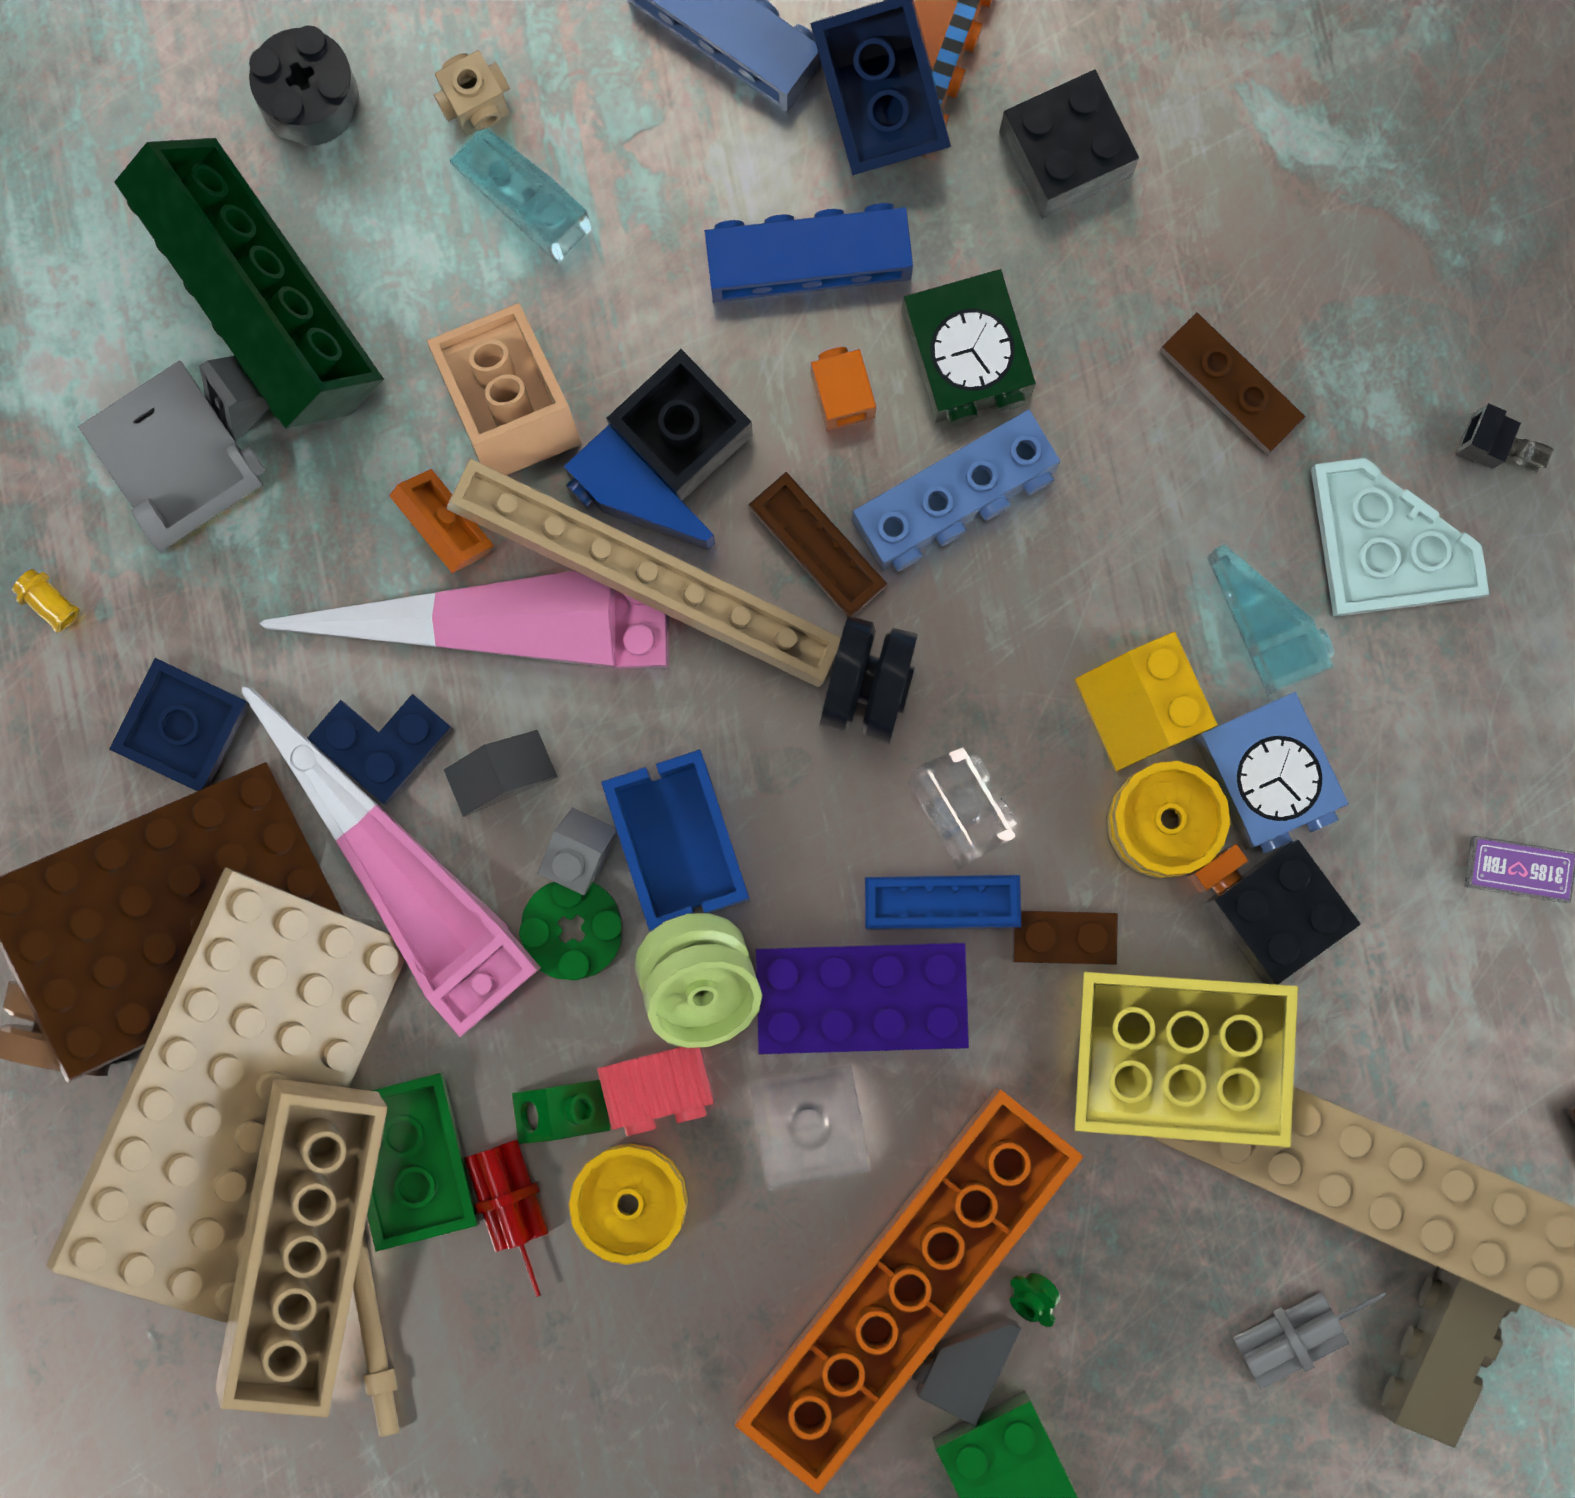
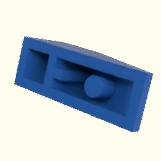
[564,425,715,550]

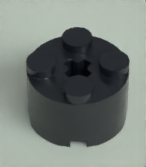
[249,25,358,146]

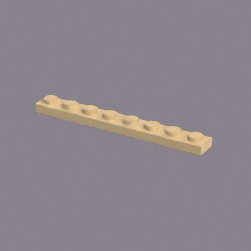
[446,458,841,688]

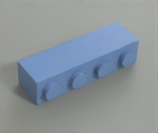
[627,0,822,112]

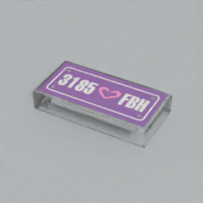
[1464,836,1575,904]

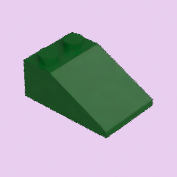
[932,1391,1078,1498]

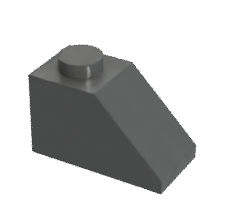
[912,1317,1021,1426]

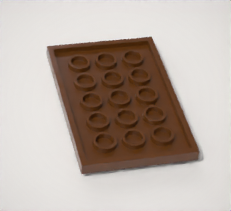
[0,762,344,1083]

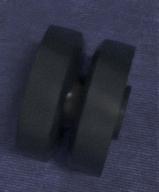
[819,616,918,744]

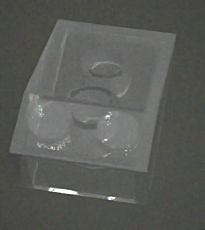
[907,748,1017,870]

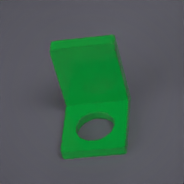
[512,1080,610,1144]

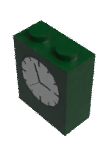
[902,269,1036,425]

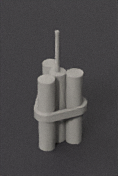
[1233,1292,1387,1389]

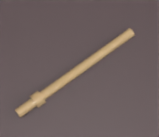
[353,1230,400,1437]

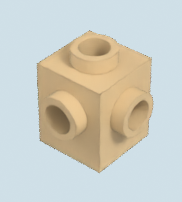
[433,50,510,137]

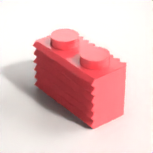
[597,1047,715,1136]

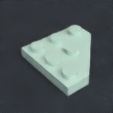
[1311,458,1490,617]

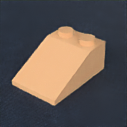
[426,303,582,476]

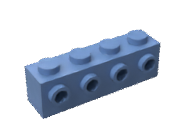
[852,409,1060,572]

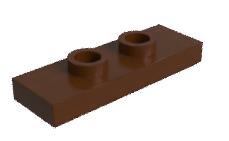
[1160,312,1306,456]
[748,471,888,617]

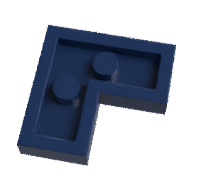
[307,694,453,806]

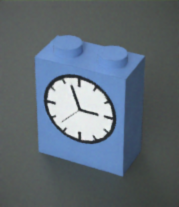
[1194,691,1349,853]

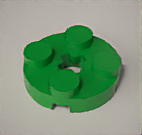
[519,882,623,981]

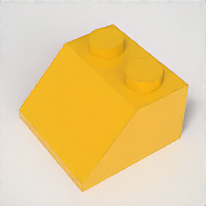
[1074,631,1218,772]

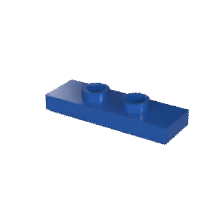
[865,875,1021,930]

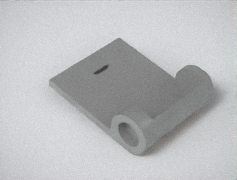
[78,360,266,552]

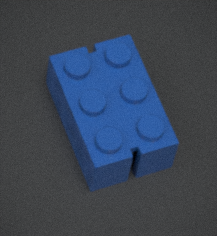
[601,749,750,932]

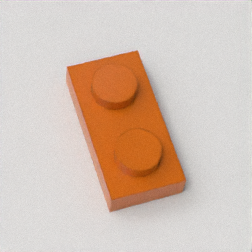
[389,469,494,574]

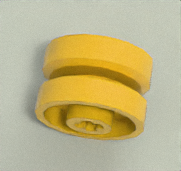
[1106,761,1230,879]
[569,1142,689,1265]

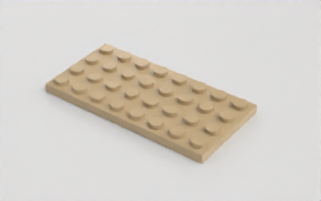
[46,867,405,1323]

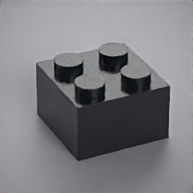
[999,69,1139,219]
[606,349,753,501]
[1204,839,1361,985]

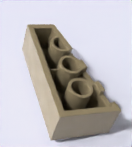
[1382,1267,1521,1448]

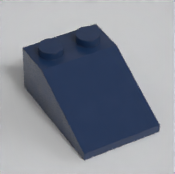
[810,0,951,175]

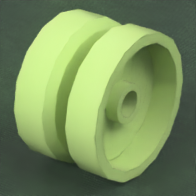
[635,913,762,1048]

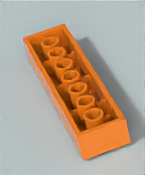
[735,1087,1084,1495]

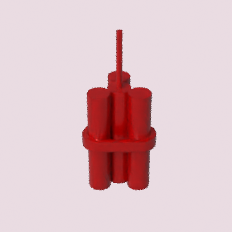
[464,1139,549,1297]

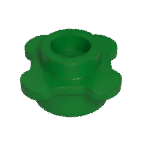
[1009,1273,1061,1327]

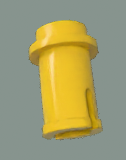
[12,569,80,633]

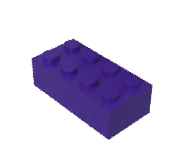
[756,943,969,1054]

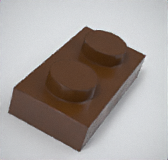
[1012,911,1118,965]

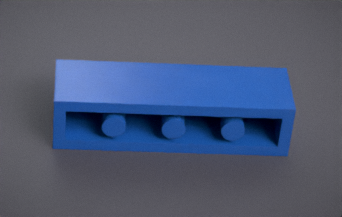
[705,203,913,303]

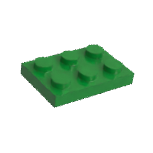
[367,1072,480,1252]

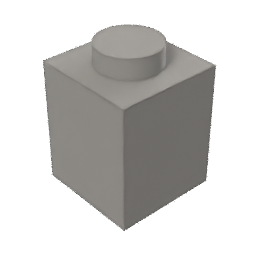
[537,807,617,895]

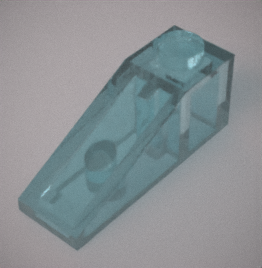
[449,128,592,264]
[1207,544,1334,696]

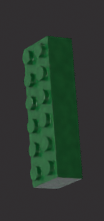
[114,138,384,429]

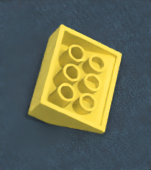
[1075,972,1298,1147]

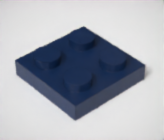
[109,658,249,791]

